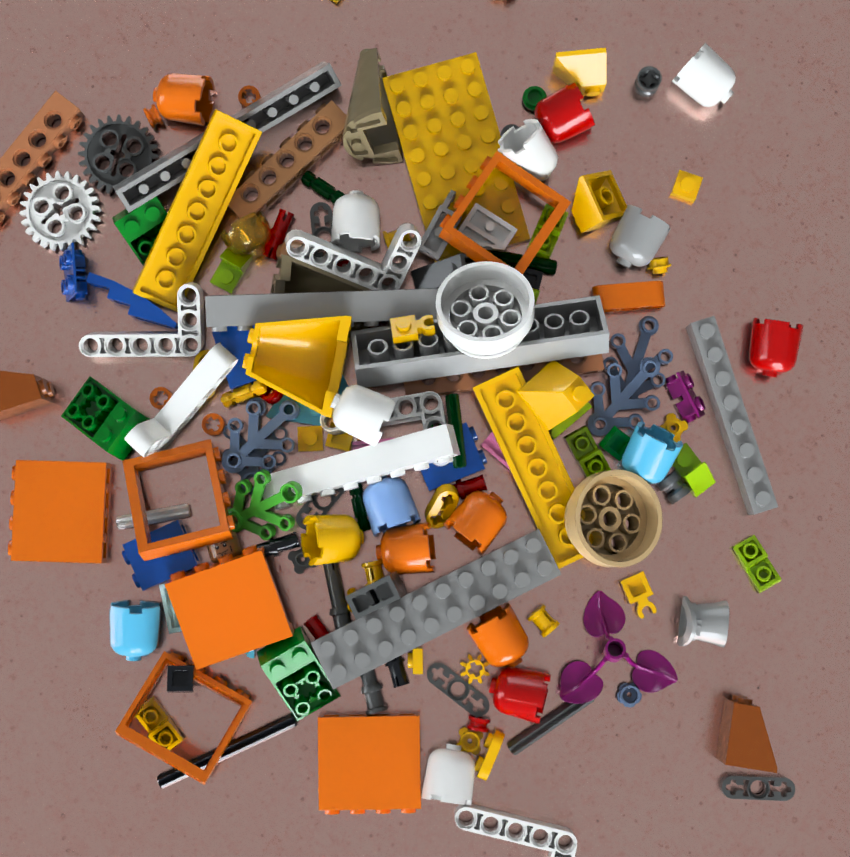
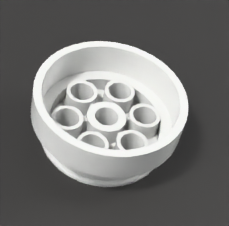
[436,261,535,359]

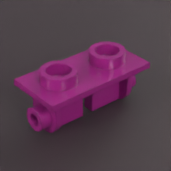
[665,370,706,423]

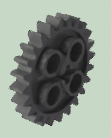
[78,114,160,196]

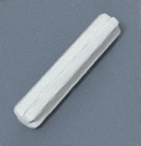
[116,504,190,529]

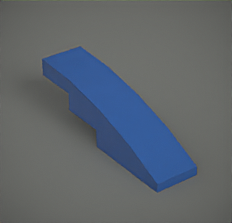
[86,272,178,331]

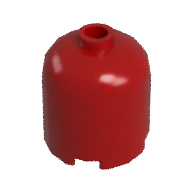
[534,82,595,143]
[748,318,804,377]
[489,666,551,724]

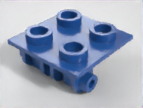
[59,243,88,302]

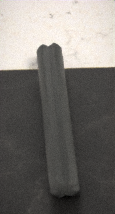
[507,699,595,755]

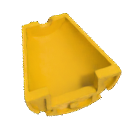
[242,316,352,418]

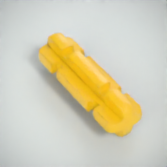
[221,380,267,408]

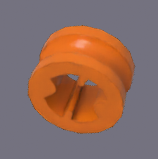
[238,85,261,108]
[143,104,164,129]
[149,387,173,410]
[202,413,226,436]

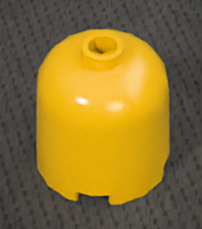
[301,515,364,566]

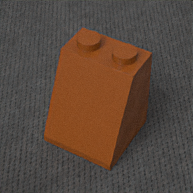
[0,371,55,420]
[716,694,777,773]

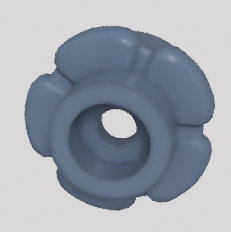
[617,683,642,708]

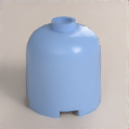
[362,475,421,537]

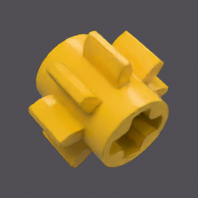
[460,653,490,684]

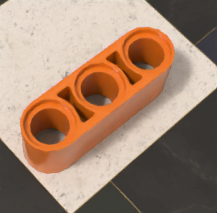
[592,281,665,313]

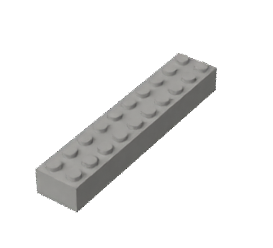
[350,295,609,388]
[310,529,561,689]

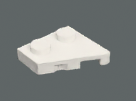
[458,203,518,252]

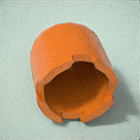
[153,73,215,126]
[443,491,507,555]
[376,522,436,575]
[466,603,529,667]

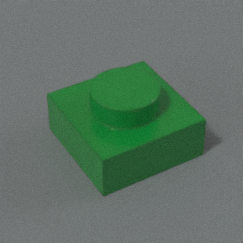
[599,425,630,461]

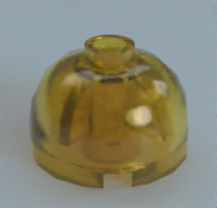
[220,211,271,258]

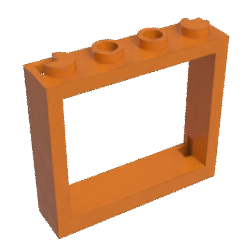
[439,151,571,274]
[122,439,235,561]
[115,651,252,785]

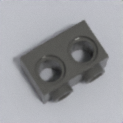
[345,571,408,620]

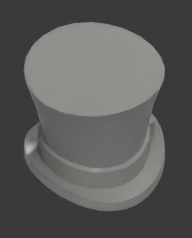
[677,596,729,648]

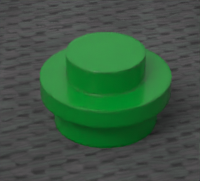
[522,86,547,111]

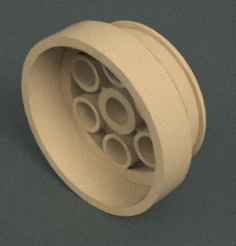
[564,470,663,567]

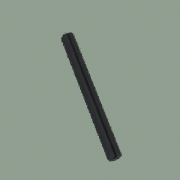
[157,714,297,789]

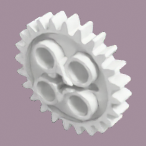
[19,171,102,252]

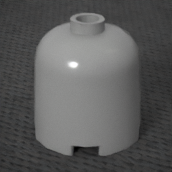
[610,204,671,268]

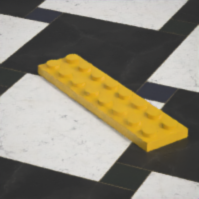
[133,109,262,312]
[472,366,593,569]

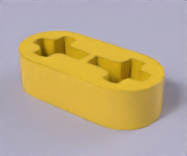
[425,484,459,528]

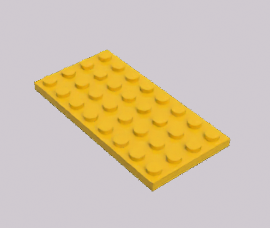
[382,52,530,262]

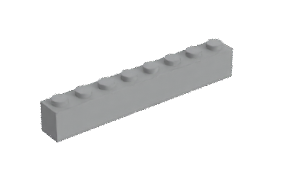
[686,316,778,515]

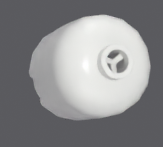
[672,43,736,107]
[497,119,558,182]
[331,190,380,253]
[330,385,395,446]
[421,744,475,806]

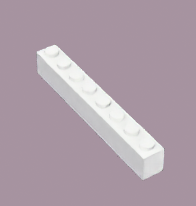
[260,424,460,510]

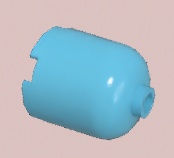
[622,421,683,484]
[109,600,161,661]

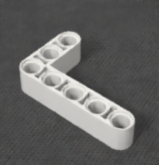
[285,223,422,290]
[79,282,205,357]
[124,343,238,457]
[320,391,448,466]
[454,804,577,857]

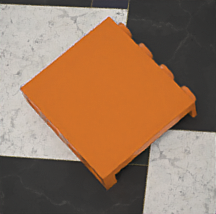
[8,460,111,563]
[165,545,294,670]
[318,713,421,815]

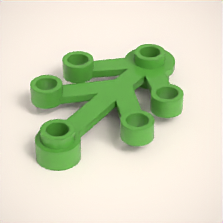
[228,469,303,540]

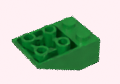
[112,196,168,266]
[61,376,150,461]
[257,627,341,721]

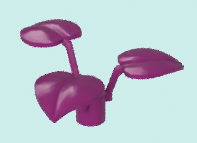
[560,591,678,704]

